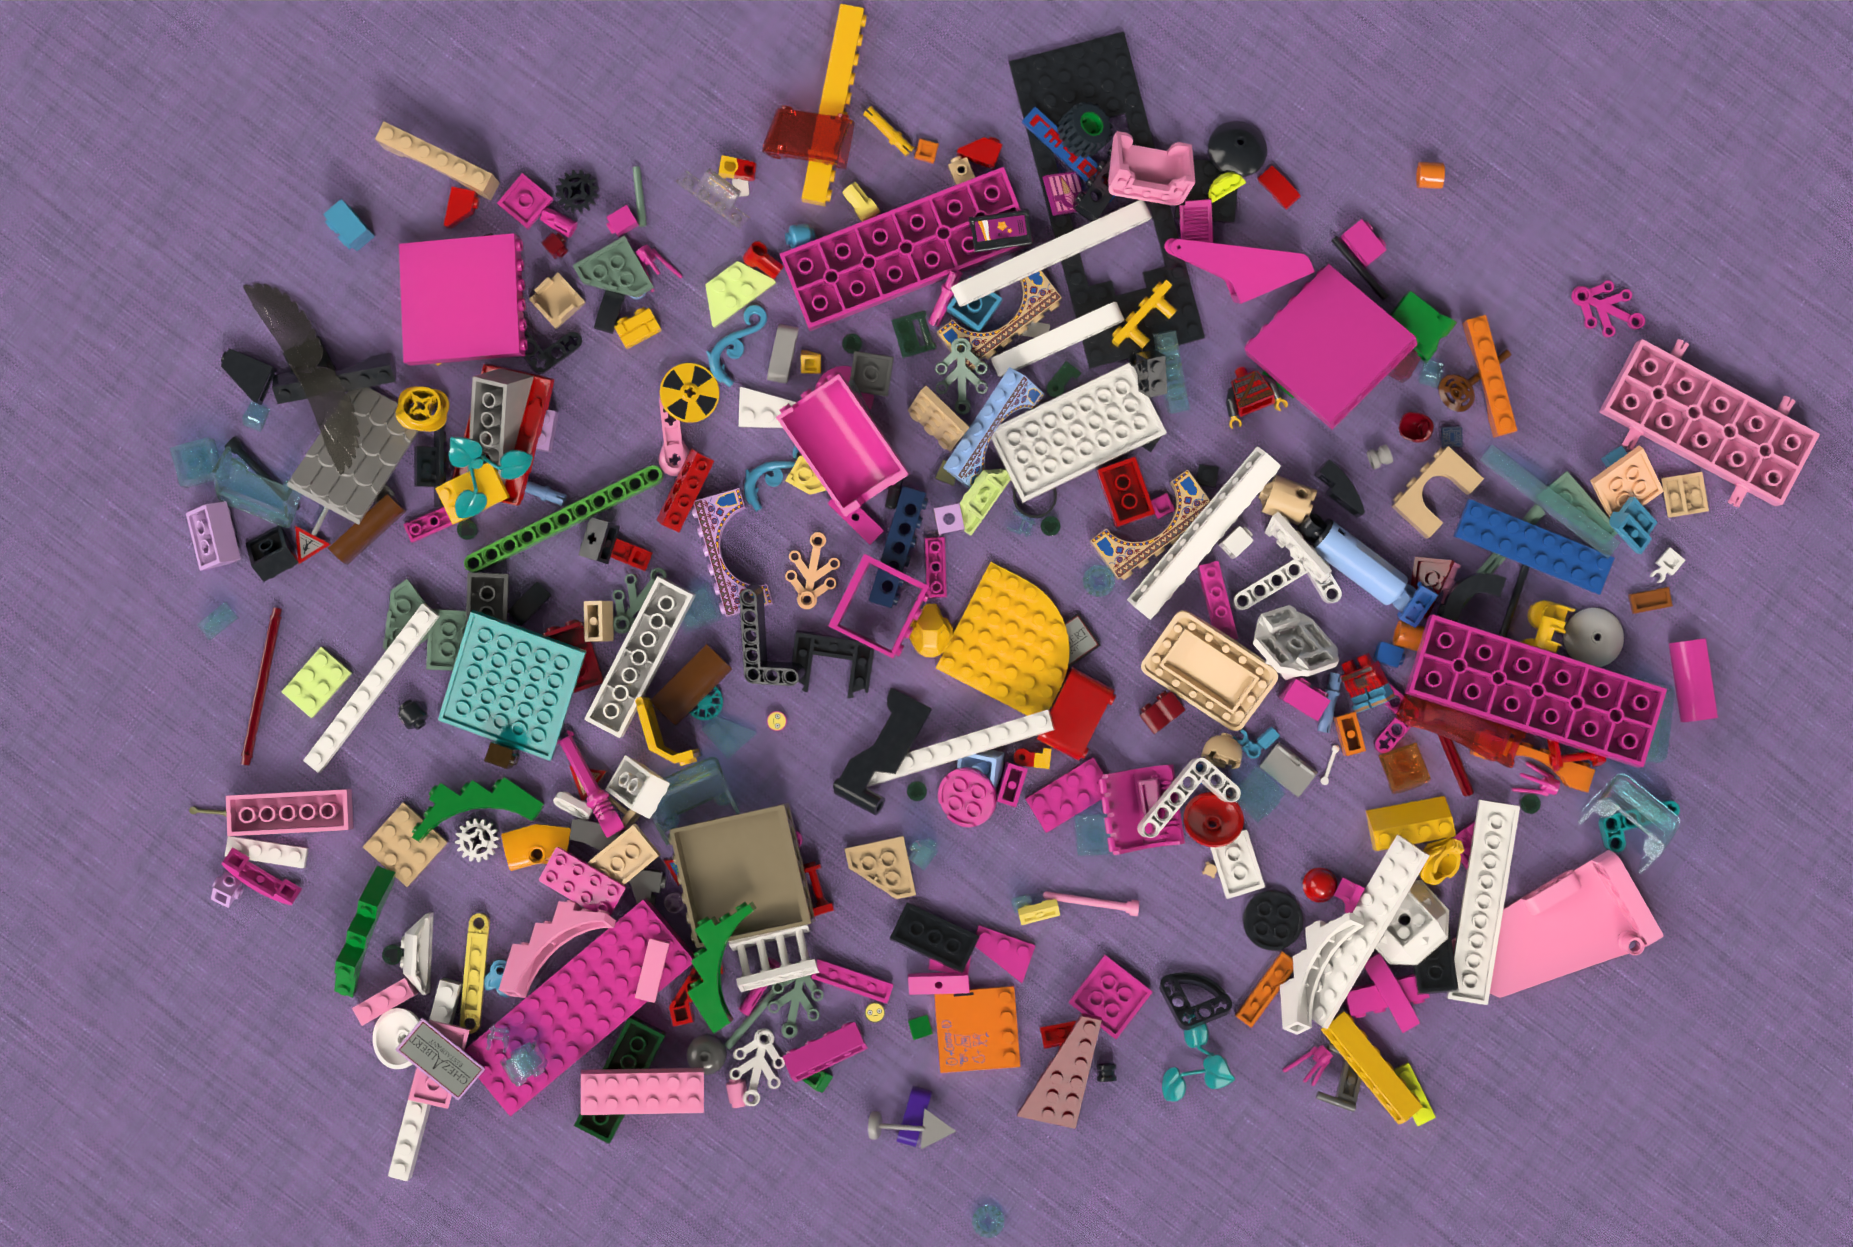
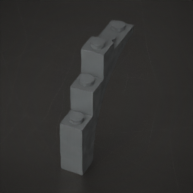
[570,818,667,906]

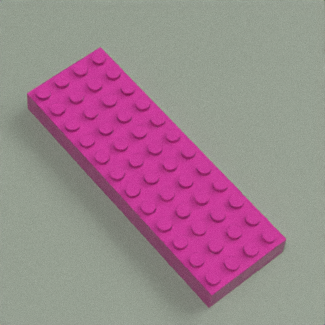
[780,167,1033,331]
[1405,615,1667,768]
[464,898,695,1117]

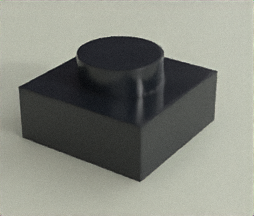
[1196,464,1219,487]

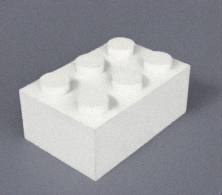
[605,755,670,819]

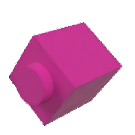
[606,205,639,237]

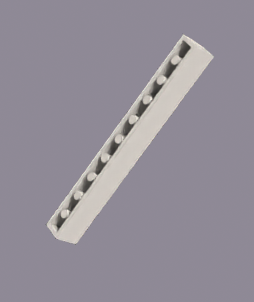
[1127,446,1281,620]
[388,978,463,1181]

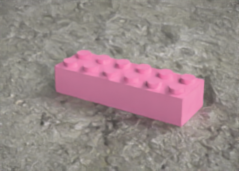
[226,789,353,836]
[581,1068,704,1115]

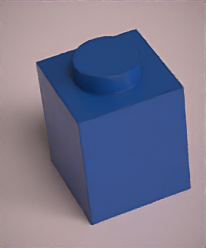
[1373,641,1405,668]

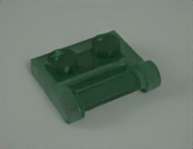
[891,310,937,359]

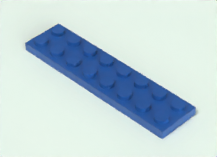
[1453,499,1615,595]

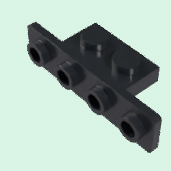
[414,427,446,507]

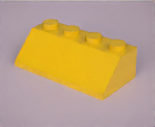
[1365,796,1456,851]

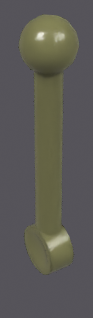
[189,806,227,817]

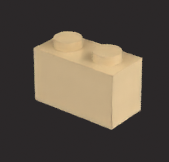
[584,601,614,642]

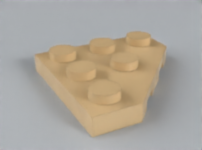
[845,836,916,899]

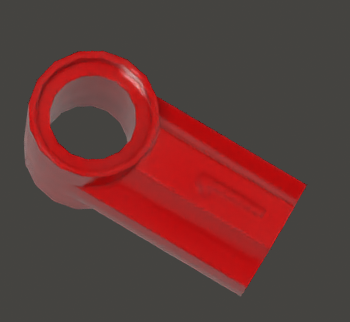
[743,241,784,279]

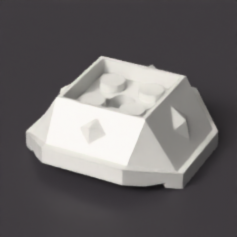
[1253,605,1339,680]
[1375,880,1449,965]

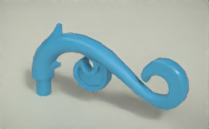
[706,305,767,387]
[744,446,799,512]

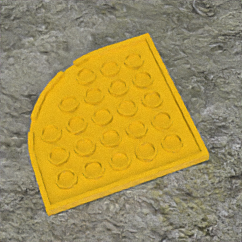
[936,562,1069,716]

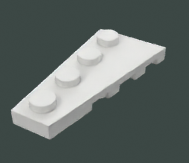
[739,387,796,428]
[1265,512,1332,583]

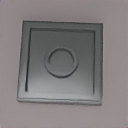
[849,351,894,397]

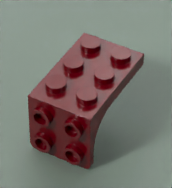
[542,619,604,693]

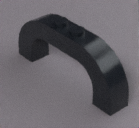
[1437,572,1507,622]

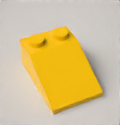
[435,461,510,524]

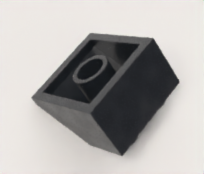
[245,524,299,582]

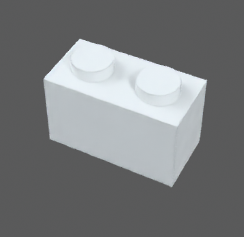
[1219,526,1254,559]

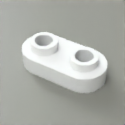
[553,791,593,820]

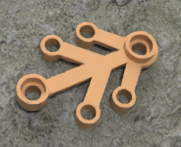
[785,532,840,609]

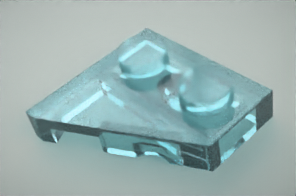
[702,716,757,759]

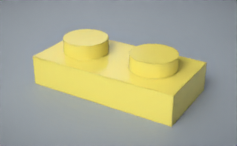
[1017,899,1060,925]

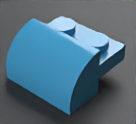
[1609,497,1658,554]

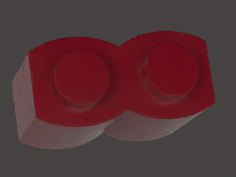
[1139,690,1186,734]

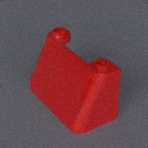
[1036,667,1116,761]

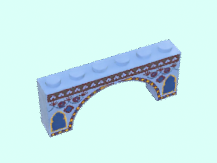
[943,367,1044,489]

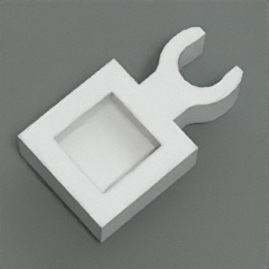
[1650,547,1685,583]

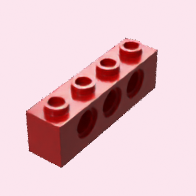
[656,448,714,533]

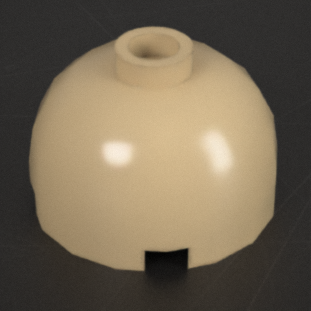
[1201,733,1243,769]

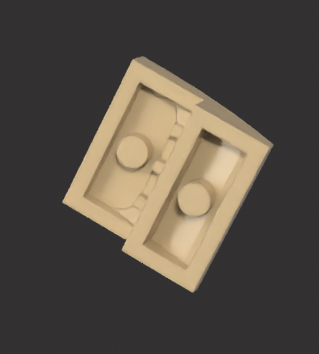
[1661,472,1709,518]

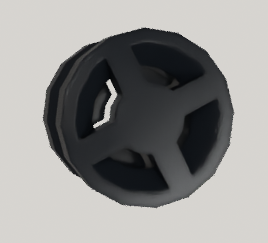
[1096,1063,1117,1082]

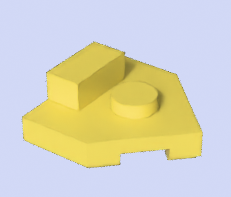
[785,455,827,495]

